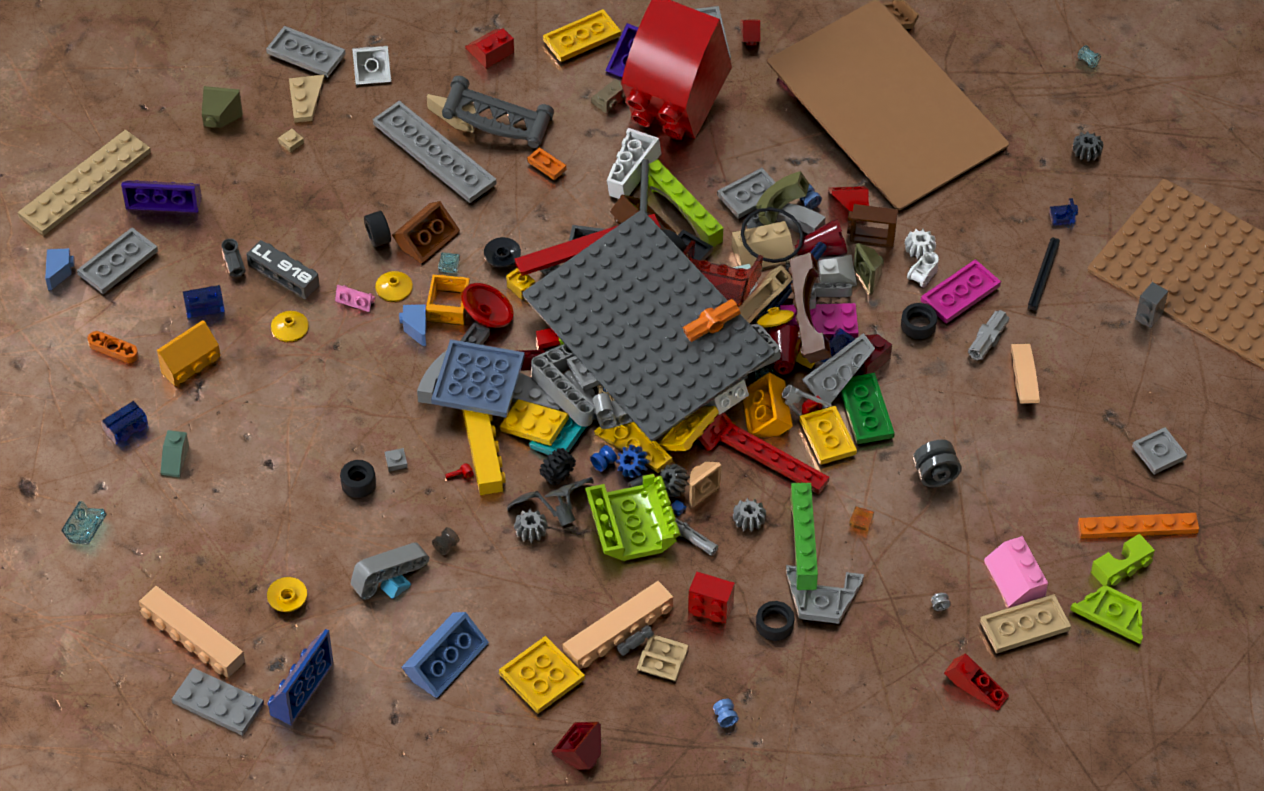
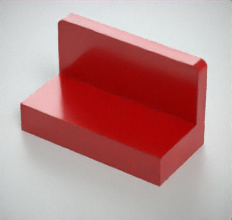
[697,412,733,450]

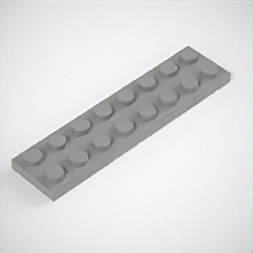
[372,101,497,203]

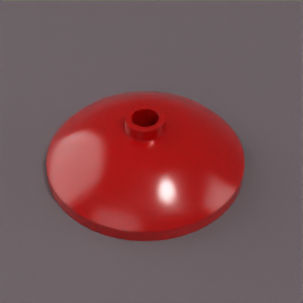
[461,283,514,328]

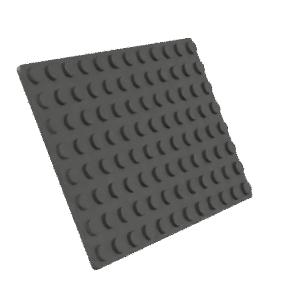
[522,210,775,441]

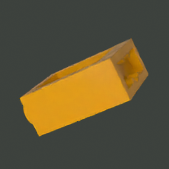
[426,274,470,325]

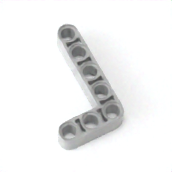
[531,344,594,427]

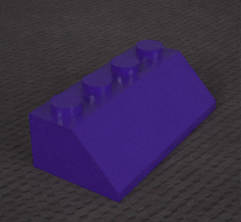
[121,180,202,213]

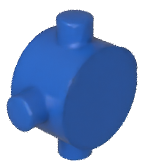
[672,500,686,516]

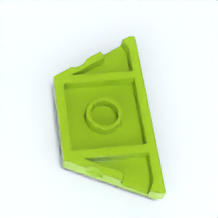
[1070,585,1143,644]

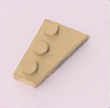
[289,75,325,123]

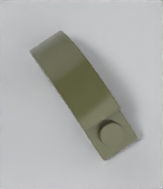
[756,171,809,225]

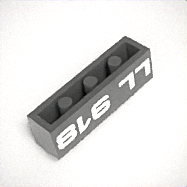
[246,240,320,300]

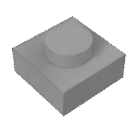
[384,448,408,472]

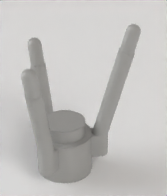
[782,384,832,417]

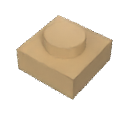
[278,129,304,152]

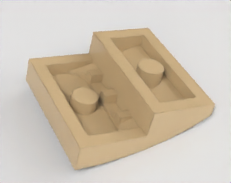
[637,635,689,681]

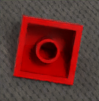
[465,28,514,69]

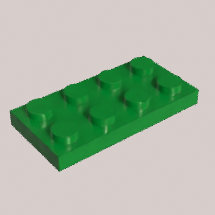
[840,373,895,444]

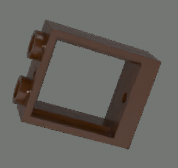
[847,204,898,247]

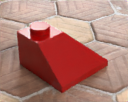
[828,186,869,211]

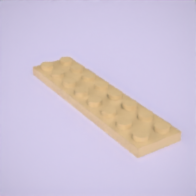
[18,130,151,236]

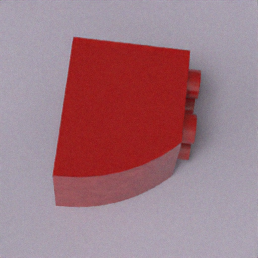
[621,0,732,140]

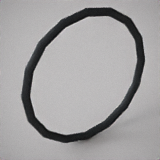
[740,207,804,263]

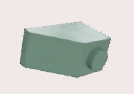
[160,430,189,477]

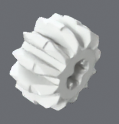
[905,229,936,260]

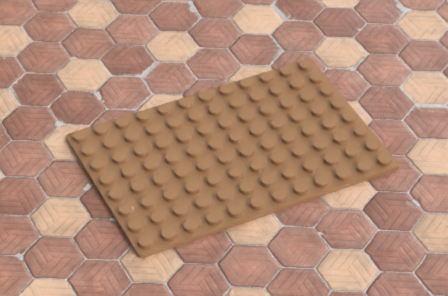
[767,0,1009,210]
[1087,179,1264,369]

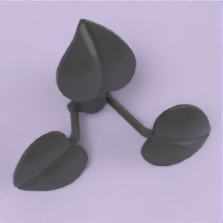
[507,477,594,526]

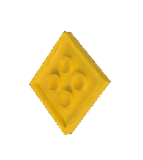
[499,636,585,714]

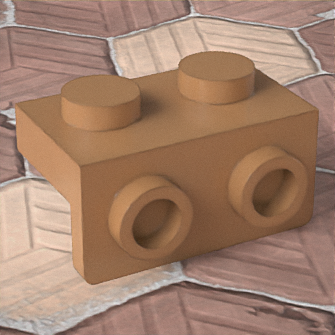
[882,0,919,29]

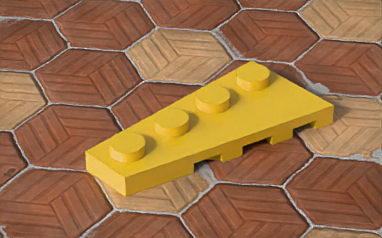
[594,422,673,473]

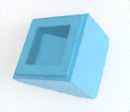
[380,575,411,599]

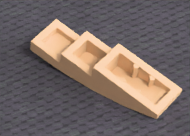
[1011,344,1040,404]

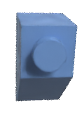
[45,248,75,290]
[399,304,426,346]

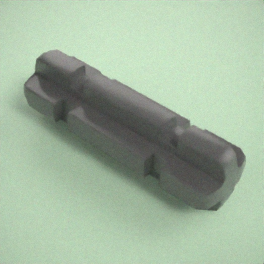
[617,625,654,656]

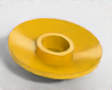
[375,271,413,302]
[757,307,794,327]
[271,311,309,342]
[267,577,307,612]

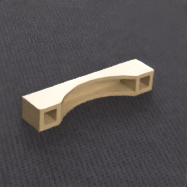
[738,265,793,324]

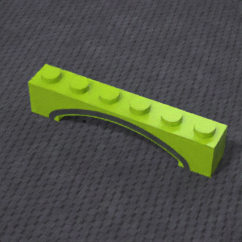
[648,159,724,247]

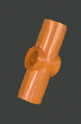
[682,299,741,342]

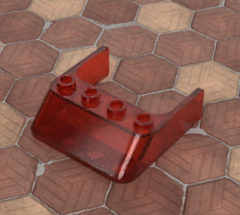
[683,240,763,307]

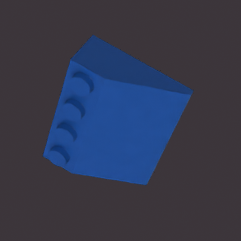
[268,629,334,725]

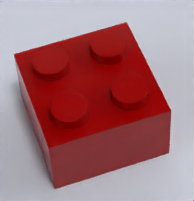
[688,571,735,624]

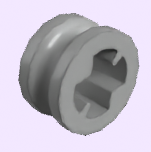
[931,593,951,611]

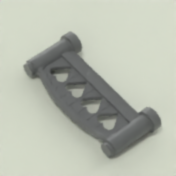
[442,76,554,148]

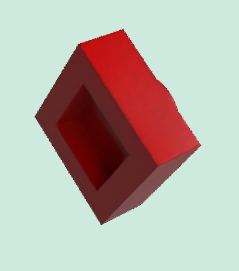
[802,395,822,415]

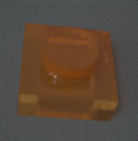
[849,506,874,531]

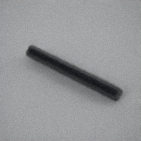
[1028,237,1060,311]

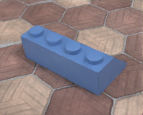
[401,612,489,698]

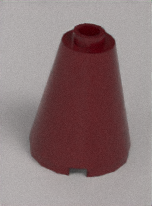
[794,219,848,257]
[767,322,802,374]

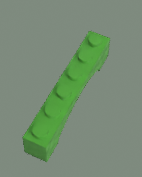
[790,483,818,590]

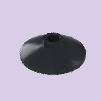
[484,237,521,267]

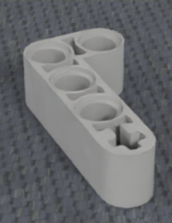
[593,393,633,429]
[351,542,430,600]

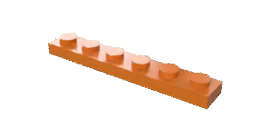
[1078,513,1199,539]

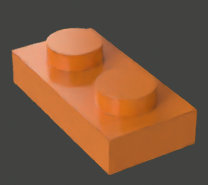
[527,147,567,180]

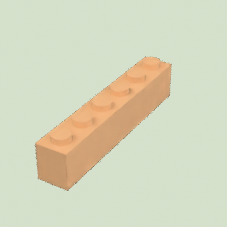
[563,581,673,670]
[139,586,245,678]

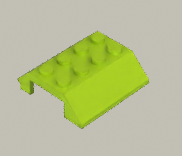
[585,474,681,561]

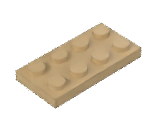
[980,594,1071,654]

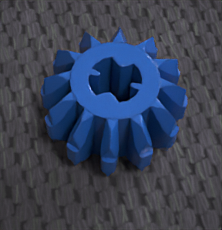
[615,445,650,478]

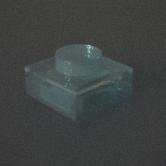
[438,252,460,273]

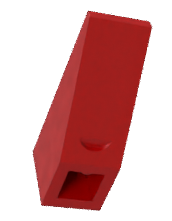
[944,653,1009,710]

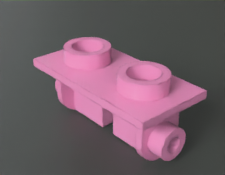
[335,285,375,312]

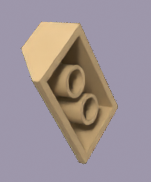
[731,221,795,272]

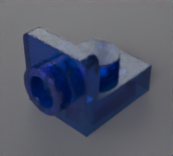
[1049,198,1078,225]

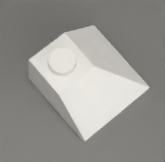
[352,46,391,85]
[817,255,857,286]

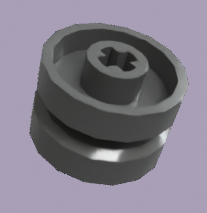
[912,440,962,487]

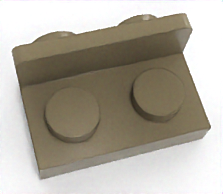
[591,79,626,113]

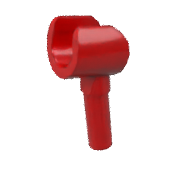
[445,463,474,479]

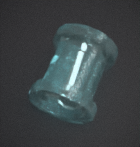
[1077,45,1101,68]

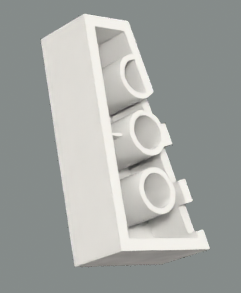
[607,128,661,199]

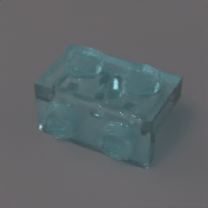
[61,501,107,544]

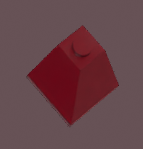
[551,722,601,769]

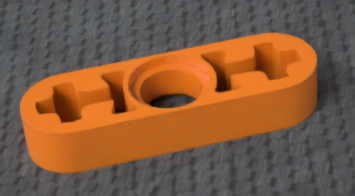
[87,331,138,363]

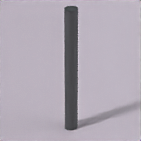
[640,159,649,214]

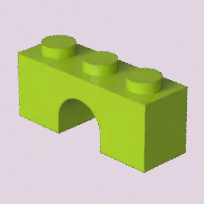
[1091,534,1155,587]

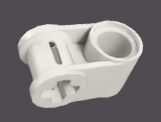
[907,252,939,288]

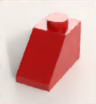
[740,19,761,45]

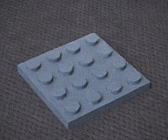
[431,339,525,417]

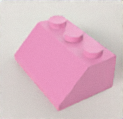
[984,536,1048,608]

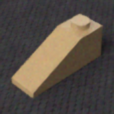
[427,94,480,132]

